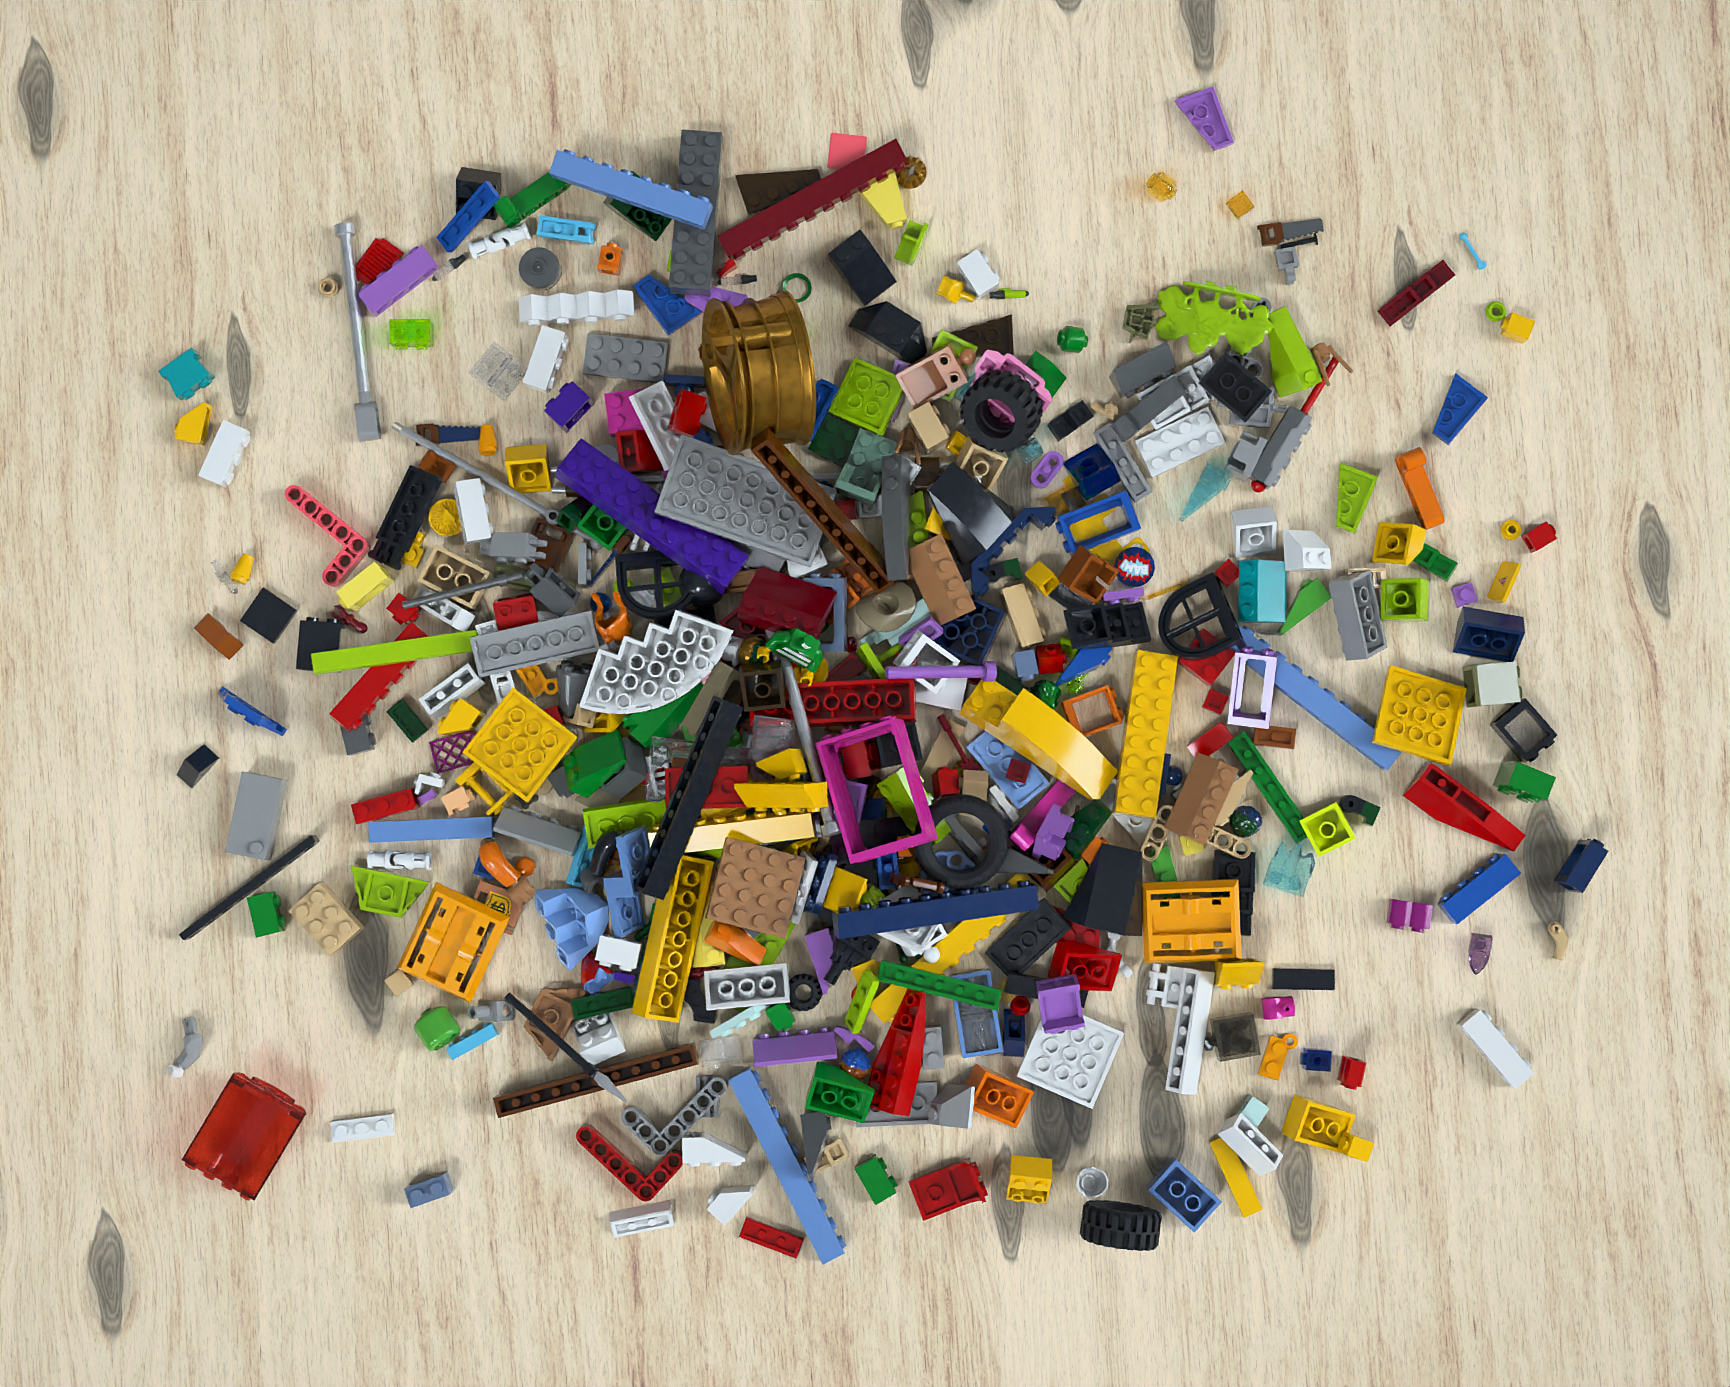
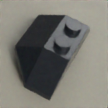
[848,301,927,364]

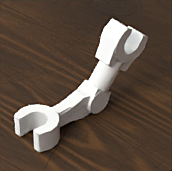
[1107,932,1133,978]

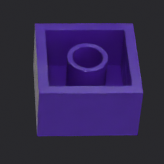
[544,381,594,433]

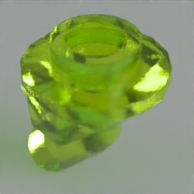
[1065,673,1088,694]

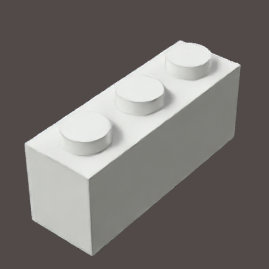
[523,325,569,393]
[198,420,250,488]
[453,478,493,545]
[419,663,486,719]
[1218,1113,1283,1176]

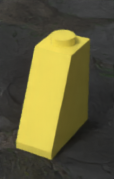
[858,172,907,230]

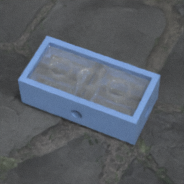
[949,968,1003,1058]

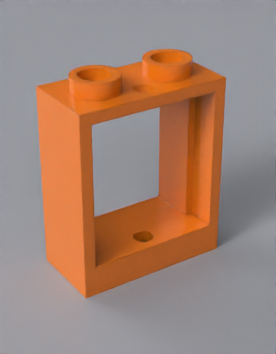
[1061,685,1124,737]

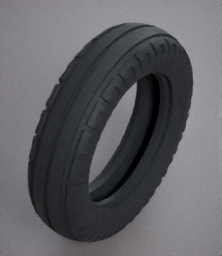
[914,794,1009,889]

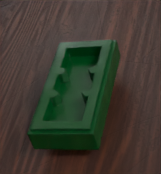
[386,699,429,743]

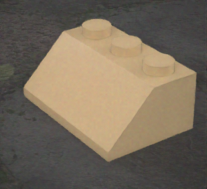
[1000,583,1046,650]

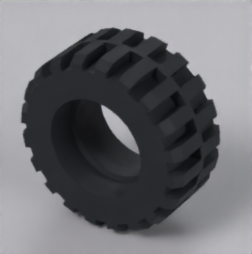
[960,370,1043,452]
[1080,1200,1162,1251]

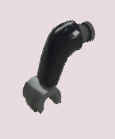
[580,829,629,895]

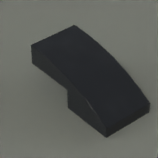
[1047,400,1094,442]

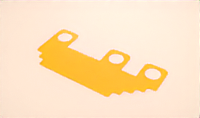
[1061,466,1150,574]

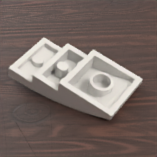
[1137,355,1216,430]

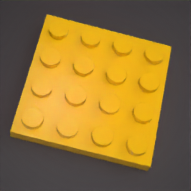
[1372,665,1467,766]
[462,687,579,803]

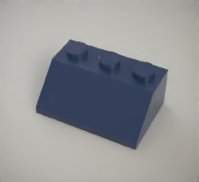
[1453,606,1525,662]

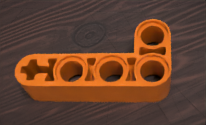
[1395,447,1445,530]

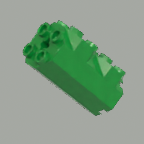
[622,682,704,754]

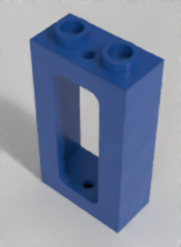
[1055,490,1141,557]

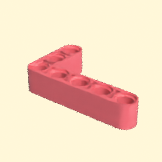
[285,485,370,587]

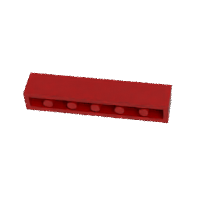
[329,622,429,733]

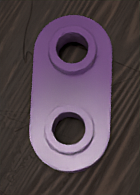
[1030,451,1063,489]

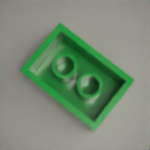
[1493,762,1556,803]

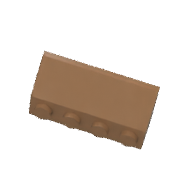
[909,534,976,626]
[1164,753,1239,845]

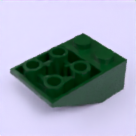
[603,171,672,241]

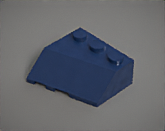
[933,598,1007,665]

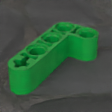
[493,172,572,228]

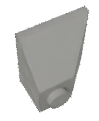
[928,1083,975,1129]

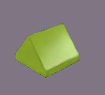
[1058,635,1078,659]

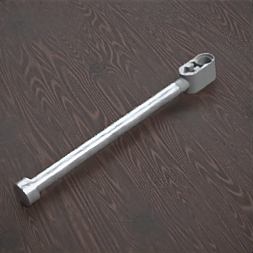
[334,223,381,442]
[764,629,841,837]

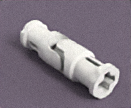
[468,222,531,260]
[367,850,432,870]

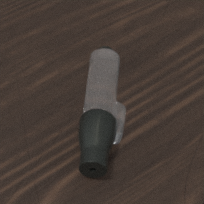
[432,254,467,281]
[717,273,757,286]

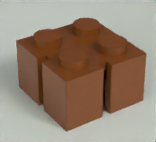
[1057,545,1120,604]

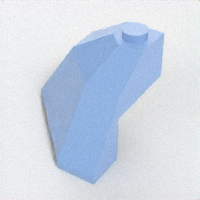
[534,888,609,971]

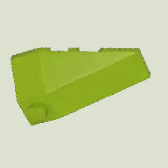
[1268,306,1322,397]

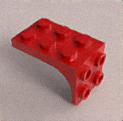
[908,1157,988,1221]

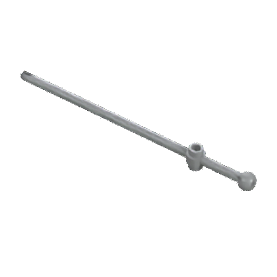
[392,422,603,550]

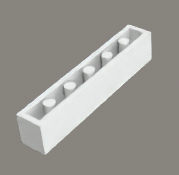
[1165,968,1215,1095]

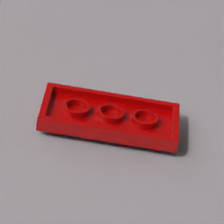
[665,766,749,809]

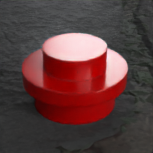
[1010,996,1031,1015]

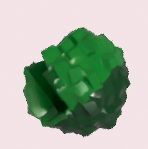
[1030,679,1061,709]

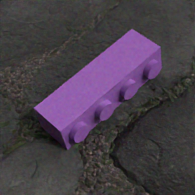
[358,245,440,317]

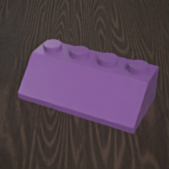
[753,1027,837,1067]

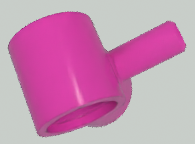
[1261,996,1295,1020]

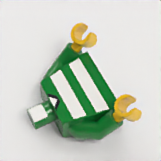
[757,628,823,686]

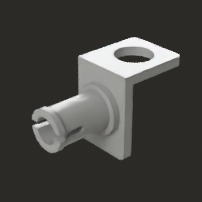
[468,1000,515,1022]

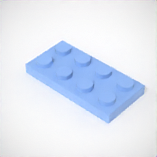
[966,731,1050,810]

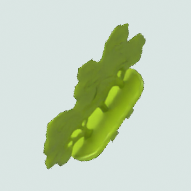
[1155,281,1274,356]

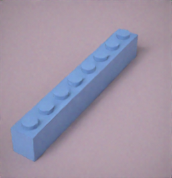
[549,149,713,230]

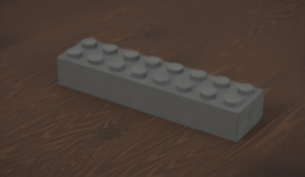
[669,129,723,296]

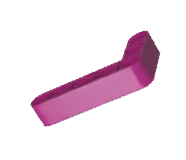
[1008,779,1076,851]

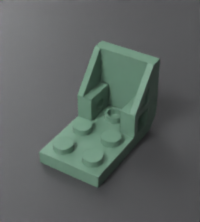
[835,428,898,506]

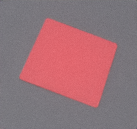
[827,133,867,169]

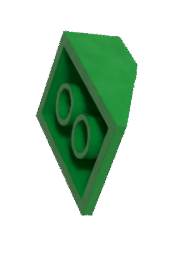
[563,730,626,798]
[805,1061,875,1123]

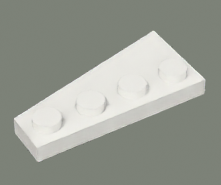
[1100,779,1164,846]

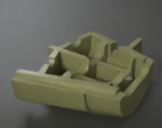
[1122,303,1160,343]

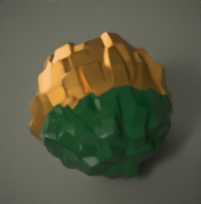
[738,636,772,664]

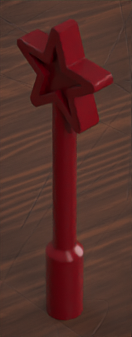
[937,714,982,778]

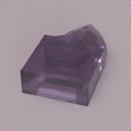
[1468,933,1493,975]

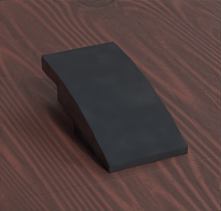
[1063,602,1151,649]
[1211,850,1256,937]

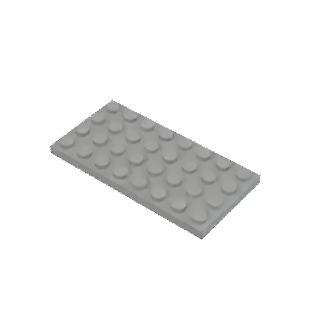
[654,434,837,567]

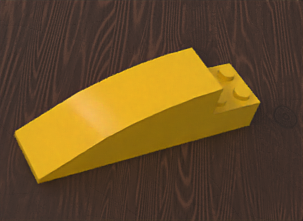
[960,679,1118,801]

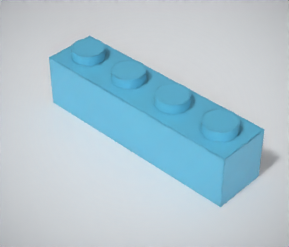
[446,1023,499,1060]

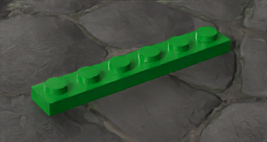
[1227,731,1308,844]
[877,960,1002,1011]

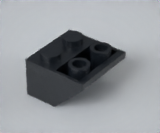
[456,167,501,220]

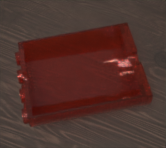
[181,1072,306,1201]

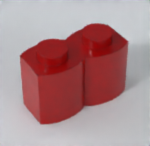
[1337,1055,1367,1090]

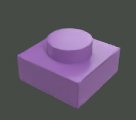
[1451,582,1478,608]

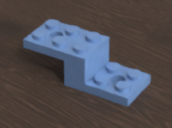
[603,826,650,938]

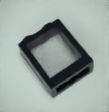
[1490,698,1557,762]

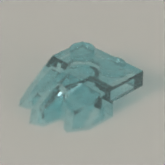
[1263,841,1315,897]

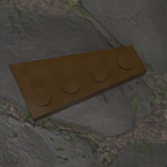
[735,169,821,215]
[932,314,1014,358]

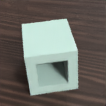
[1236,1094,1270,1128]

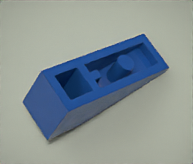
[1054,647,1112,687]

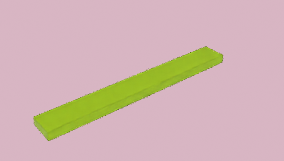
[311,630,477,675]

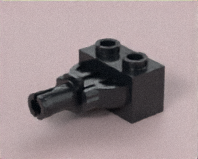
[823,927,880,986]

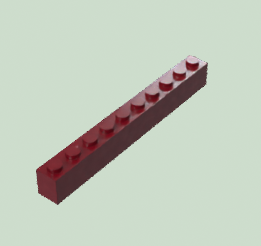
[717,139,909,261]

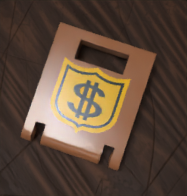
[473,880,524,935]

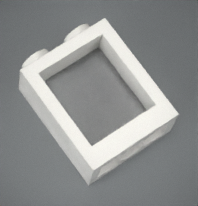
[893,630,960,694]

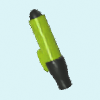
[989,288,1029,299]

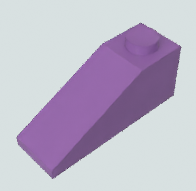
[805,927,835,995]

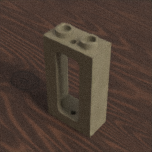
[681,660,743,738]

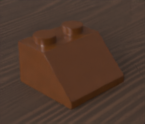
[1022,841,1075,893]

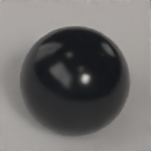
[678,568,726,608]

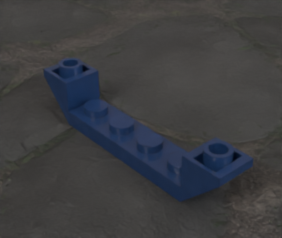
[970,507,1057,600]

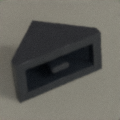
[177,745,220,788]

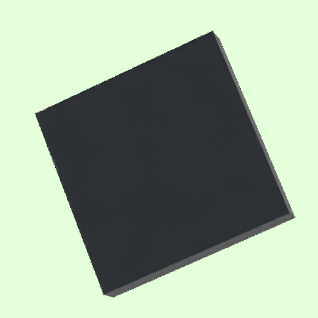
[240,588,298,644]

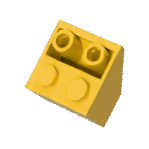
[437,698,486,736]
[1006,1155,1052,1204]

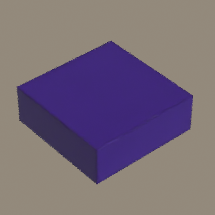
[613,970,636,984]

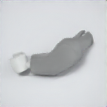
[167,1017,202,1078]

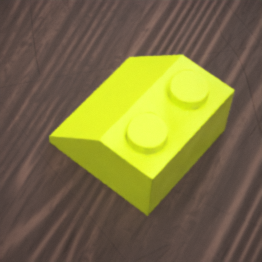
[1300,801,1356,857]

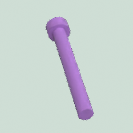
[885,661,997,682]

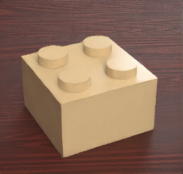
[907,402,950,455]

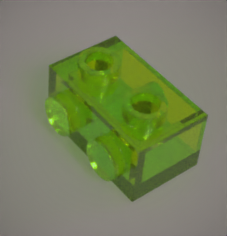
[389,319,434,350]

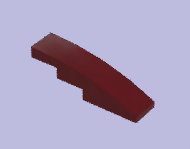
[1377,260,1455,327]

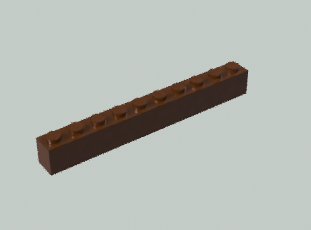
[751,427,894,594]
[493,1042,700,1118]

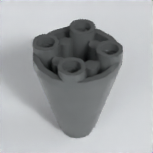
[556,660,593,719]

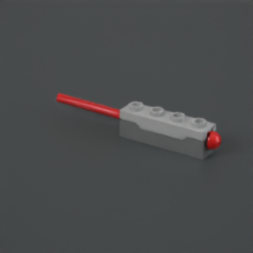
[1249,356,1341,493]

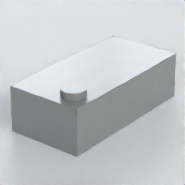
[225,772,288,860]

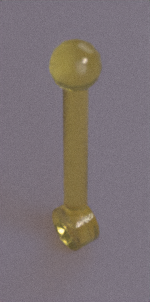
[1148,580,1188,600]

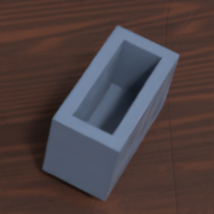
[1011,649,1039,682]
[404,1172,454,1208]

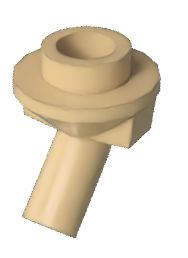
[1090,401,1118,421]

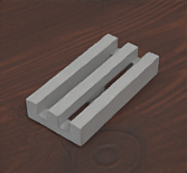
[696,1075,719,1118]

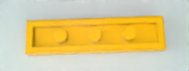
[1209,1137,1263,1218]

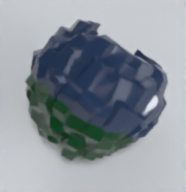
[1229,805,1262,838]

